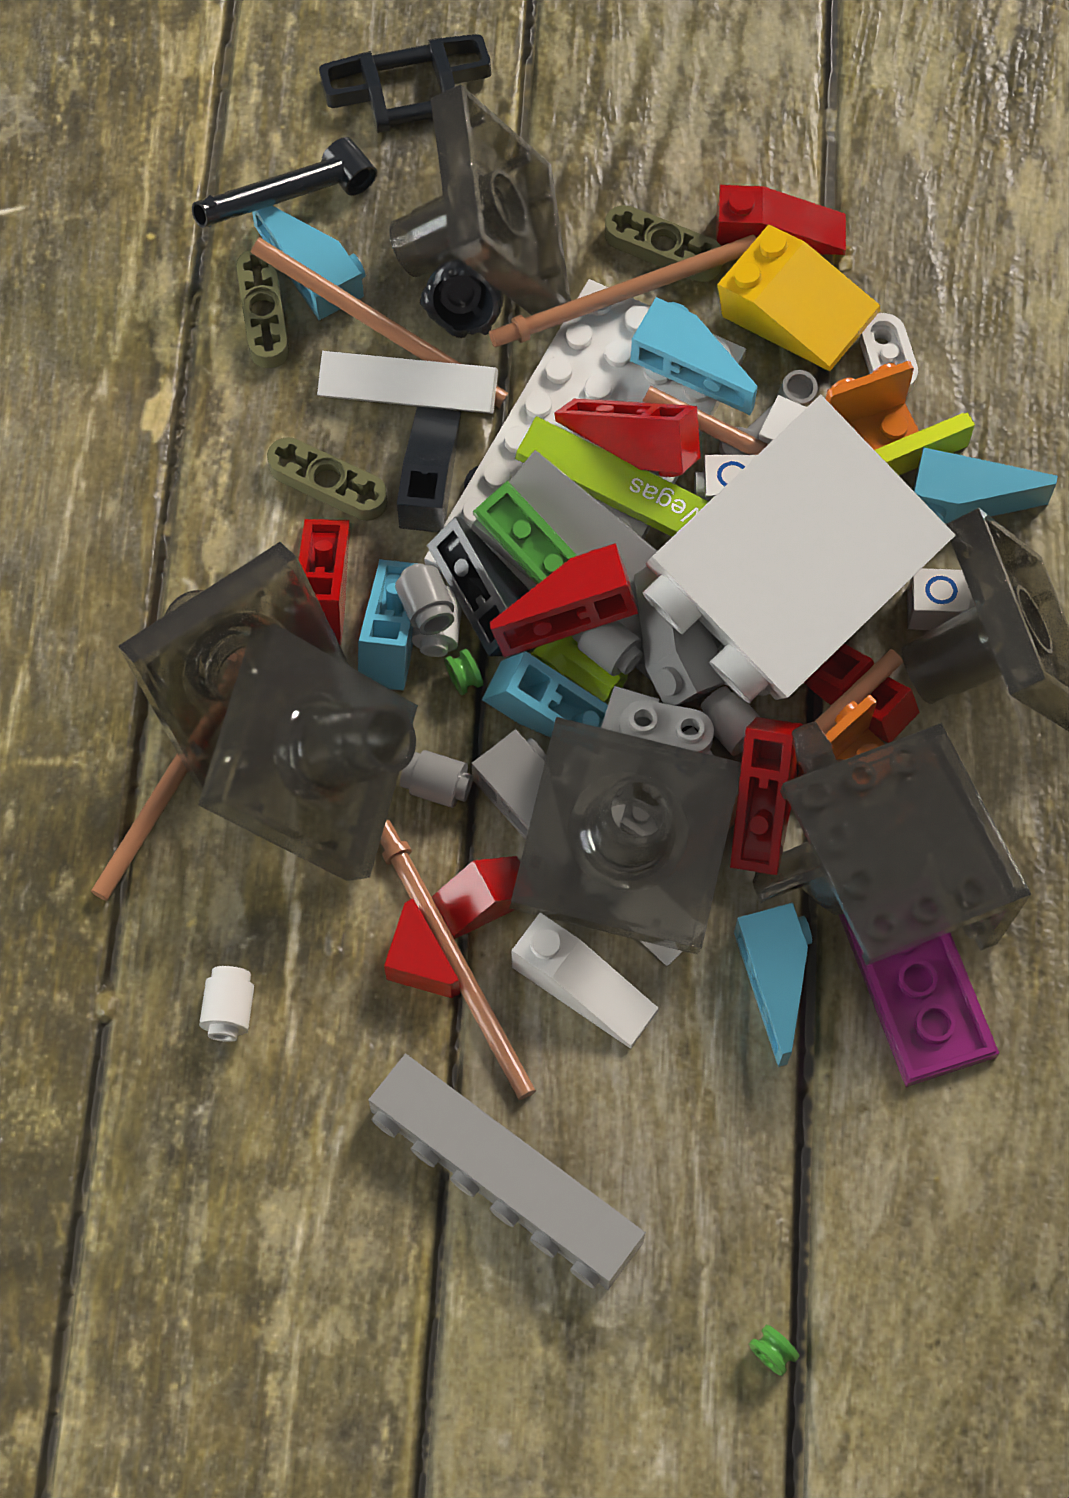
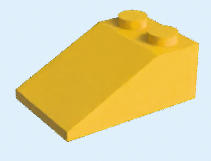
[717,224,881,371]

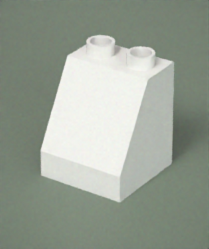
[643,394,955,703]

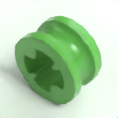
[444,648,483,695]
[748,1324,800,1376]

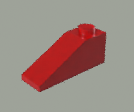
[716,185,846,255]
[554,398,701,477]
[292,519,350,646]
[490,543,639,658]
[730,717,803,875]

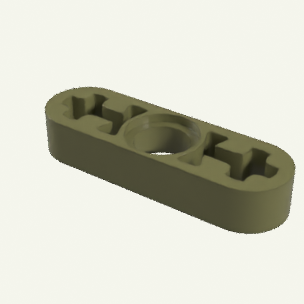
[604,205,722,282]
[236,249,289,368]
[267,437,388,521]

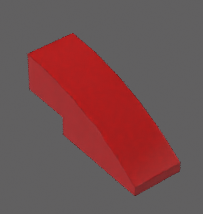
[804,644,920,744]

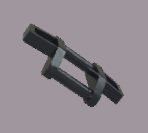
[319,34,492,133]

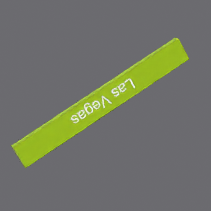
[515,416,709,537]

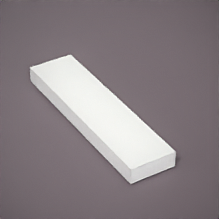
[317,351,498,414]

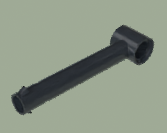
[192,137,377,228]

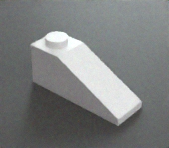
[512,913,659,1049]

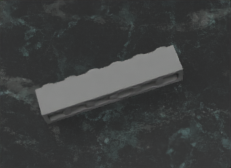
[368,1053,646,1290]

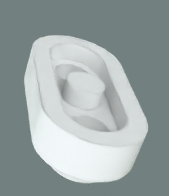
[860,313,918,394]
[619,700,714,760]

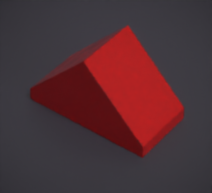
[432,856,538,939]
[384,899,460,998]

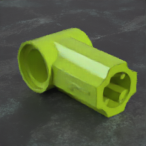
[531,636,628,705]

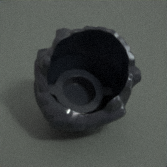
[420,258,504,338]

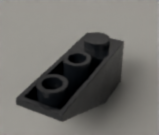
[397,407,461,533]

